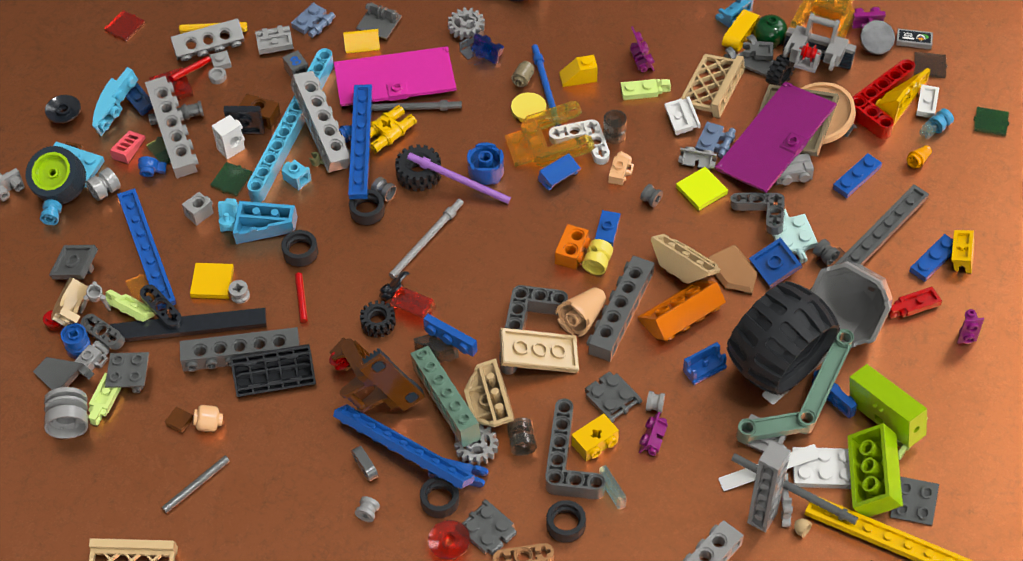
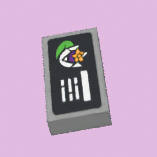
[896,29,933,49]

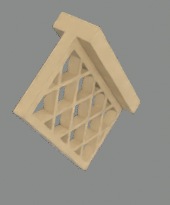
[681,54,745,118]
[89,538,178,561]

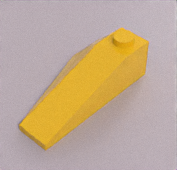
[875,68,930,126]

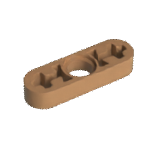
[493,543,554,561]

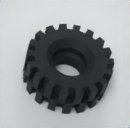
[395,144,442,191]

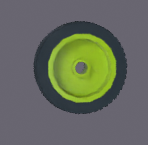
[25,146,86,204]

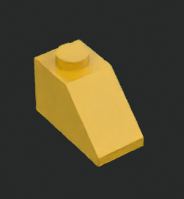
[559,55,598,87]

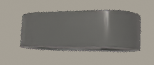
[351,446,379,482]

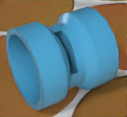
[928,108,954,133]
[40,199,62,225]

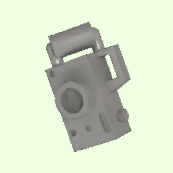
[74,340,110,375]

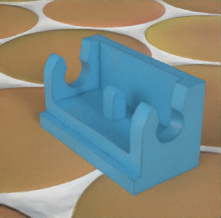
[715,0,754,28]

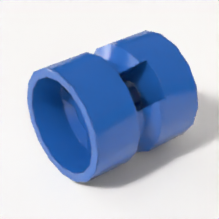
[60,323,91,359]

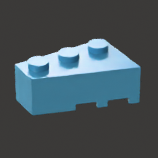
[233,201,298,244]

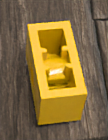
[571,414,619,462]

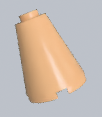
[556,287,606,336]

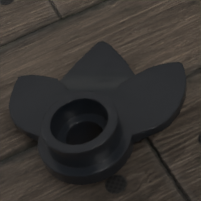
[379,271,410,301]

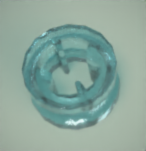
[920,121,937,139]

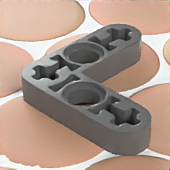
[730,193,785,235]

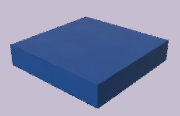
[749,237,803,288]

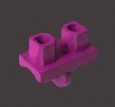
[852,7,886,29]

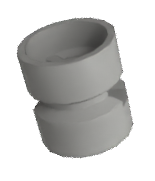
[86,168,121,201]

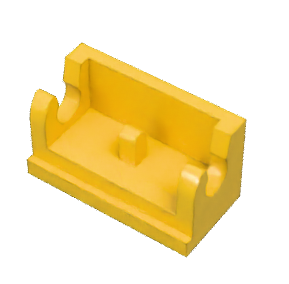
[951,230,974,273]

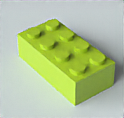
[847,423,903,517]

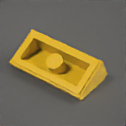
[343,29,380,53]

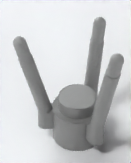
[79,281,111,314]

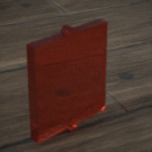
[104,10,145,42]

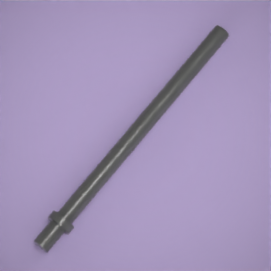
[731,453,858,525]

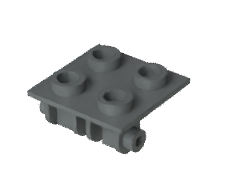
[356,2,402,40]
[105,352,149,393]
[890,476,939,525]

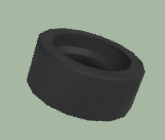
[349,189,385,225]
[281,230,318,267]
[420,477,459,518]
[546,500,586,543]

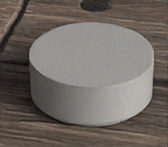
[208,67,227,84]

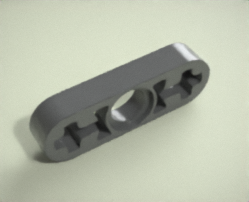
[80,314,125,350]

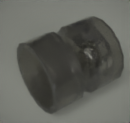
[603,110,627,144]
[507,418,537,456]

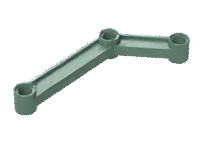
[736,329,854,444]

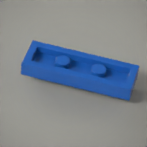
[832,153,882,198]
[909,234,953,282]
[423,314,477,357]

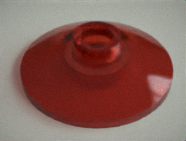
[428,520,470,560]

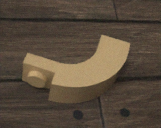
[51,278,88,326]

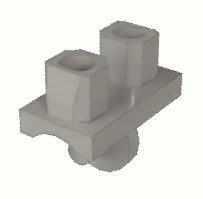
[0,168,25,201]

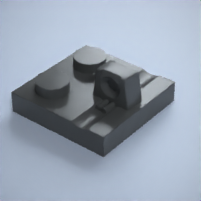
[49,245,98,279]

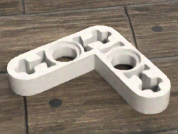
[549,120,610,165]

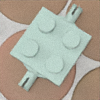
[772,209,818,263]

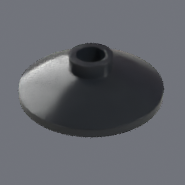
[45,95,81,123]

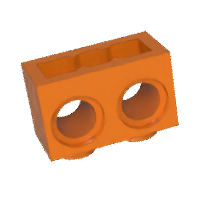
[555,224,591,270]

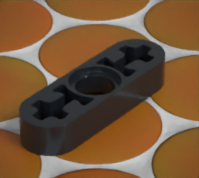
[140,285,183,330]

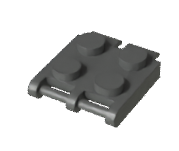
[585,371,643,423]
[455,499,517,556]

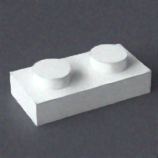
[916,84,940,118]

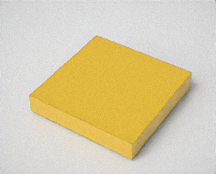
[190,263,234,299]

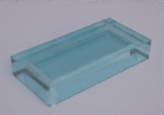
[599,465,627,510]

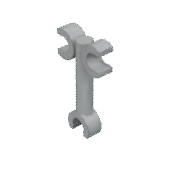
[781,473,793,527]

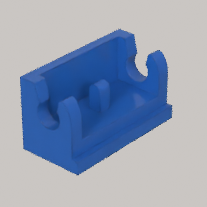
[537,153,581,191]
[683,342,727,385]

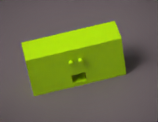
[849,364,927,448]

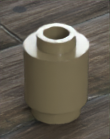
[511,61,534,87]

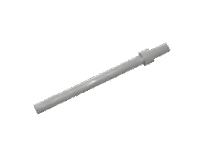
[389,199,464,279]

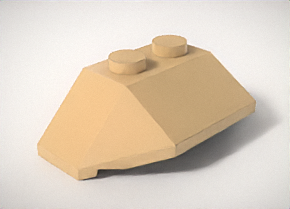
[651,234,721,284]
[464,358,514,427]

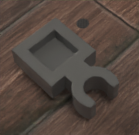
[742,41,773,61]

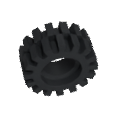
[766,54,795,86]
[360,300,396,338]

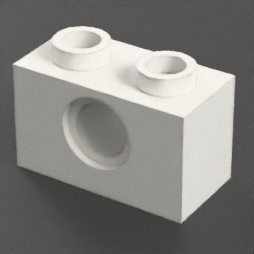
[212,115,245,160]

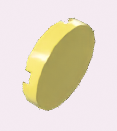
[511,92,547,123]

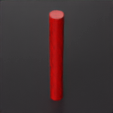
[169,56,211,82]
[295,272,308,323]

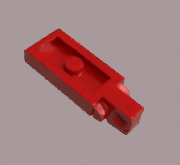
[888,286,942,319]

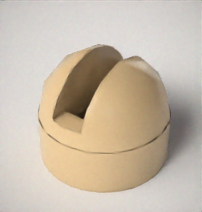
[794,518,812,537]

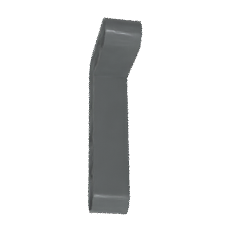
[499,285,568,375]
[545,399,606,499]

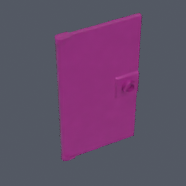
[715,82,837,193]

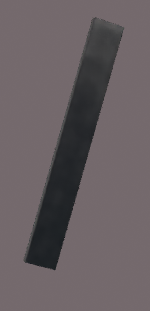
[110,308,267,342]

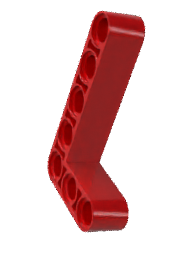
[852,59,915,139]

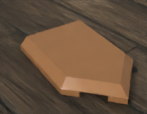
[708,245,757,295]

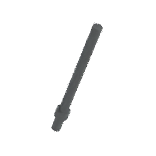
[372,100,462,111]

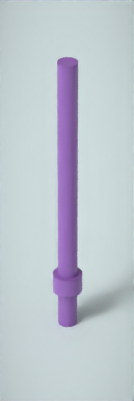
[407,153,511,204]

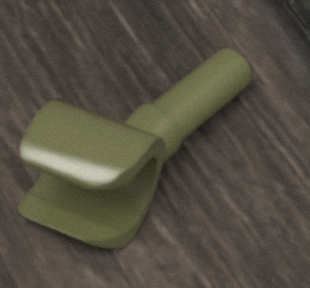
[309,152,324,166]

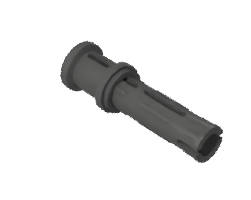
[148,101,204,125]

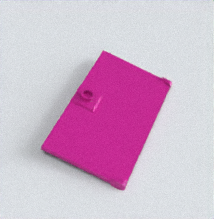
[334,46,456,106]

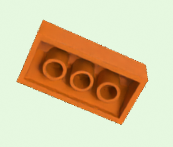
[638,280,726,341]

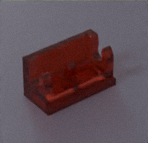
[390,287,437,319]

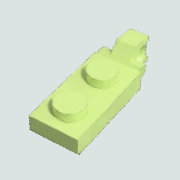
[620,79,671,100]
[105,289,155,322]
[88,373,122,426]

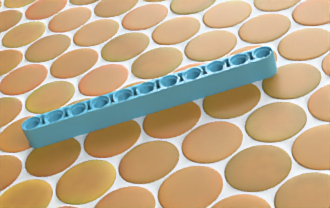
[247,48,334,202]

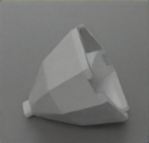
[811,261,893,348]

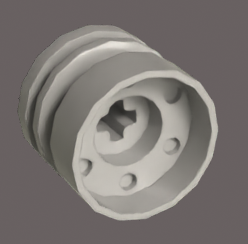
[44,387,88,439]

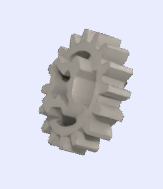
[448,7,485,40]
[454,425,499,466]

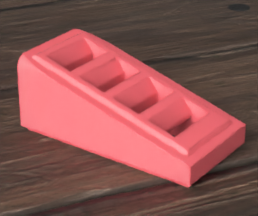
[110,131,146,164]

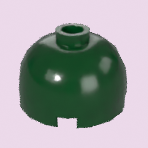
[753,14,788,49]

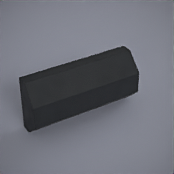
[230,344,316,397]

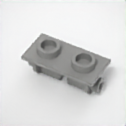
[678,146,717,170]

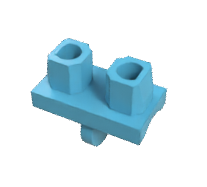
[218,198,238,232]

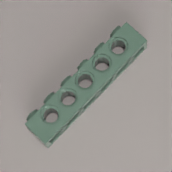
[410,346,481,447]

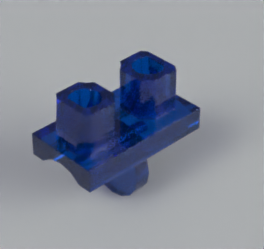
[471,33,504,64]

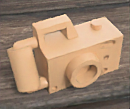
[609,151,634,185]

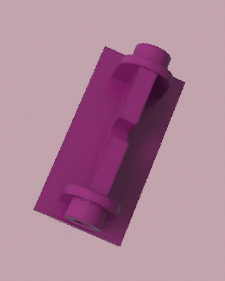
[957,309,984,344]
[639,412,668,456]

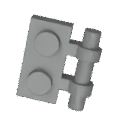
[255,25,294,55]

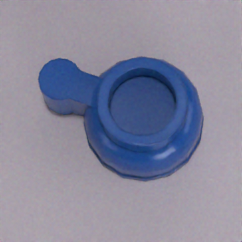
[138,156,167,177]

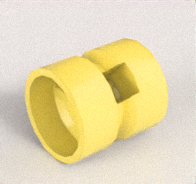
[582,239,613,275]

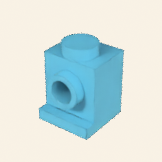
[281,160,311,191]

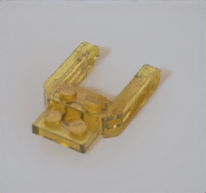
[789,0,855,38]
[505,101,595,167]

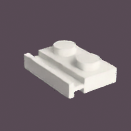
[664,96,701,135]

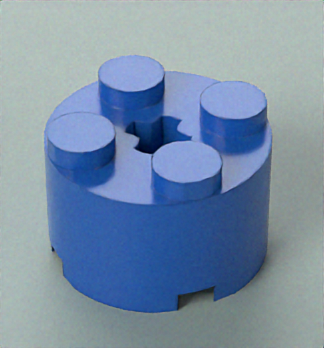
[467,142,504,185]

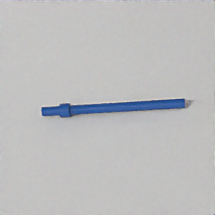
[531,44,561,127]

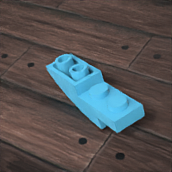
[92,67,139,136]

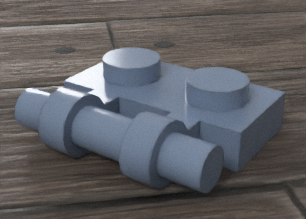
[291,3,335,38]
[695,122,736,159]

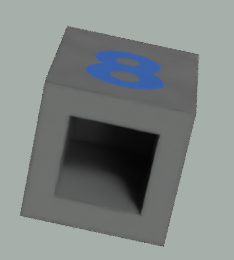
[282,50,308,79]

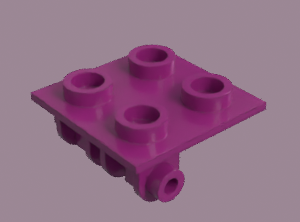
[630,26,655,72]

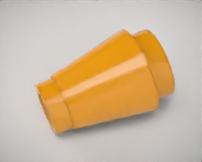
[906,145,932,168]

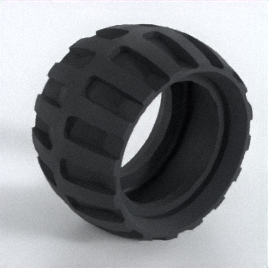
[726,281,840,395]

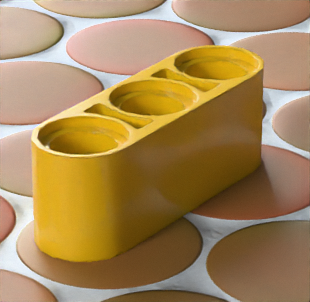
[722,9,760,52]

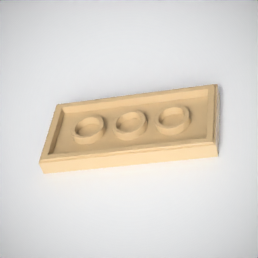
[499,328,579,373]

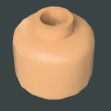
[193,405,223,432]

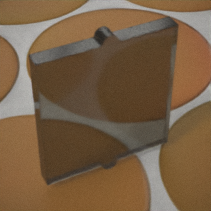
[913,52,948,78]

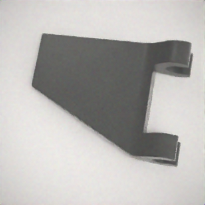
[723,34,774,77]
[33,357,94,390]

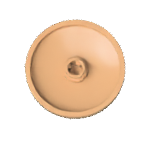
[801,82,856,144]

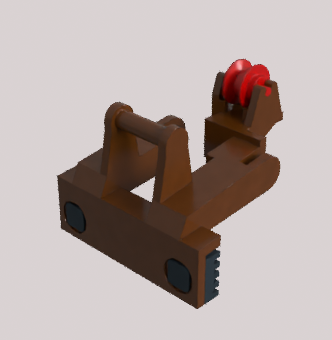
[329,337,425,413]

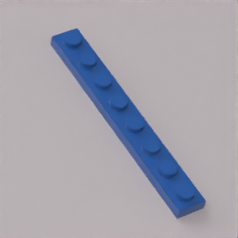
[348,84,373,199]
[117,188,177,310]
[333,404,475,489]

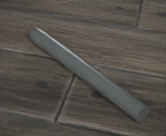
[161,456,230,514]

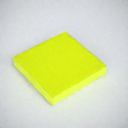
[676,167,728,211]

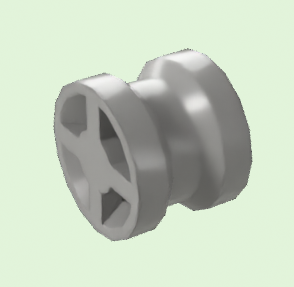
[229,280,250,304]
[646,391,665,413]
[355,496,380,522]

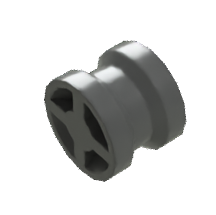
[640,184,663,207]

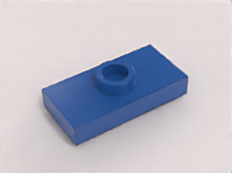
[595,210,621,246]

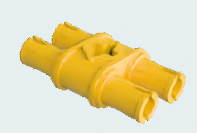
[370,105,417,153]

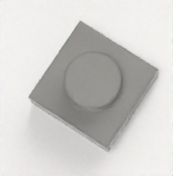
[210,50,232,69]

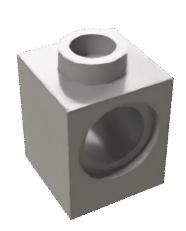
[182,192,214,226]

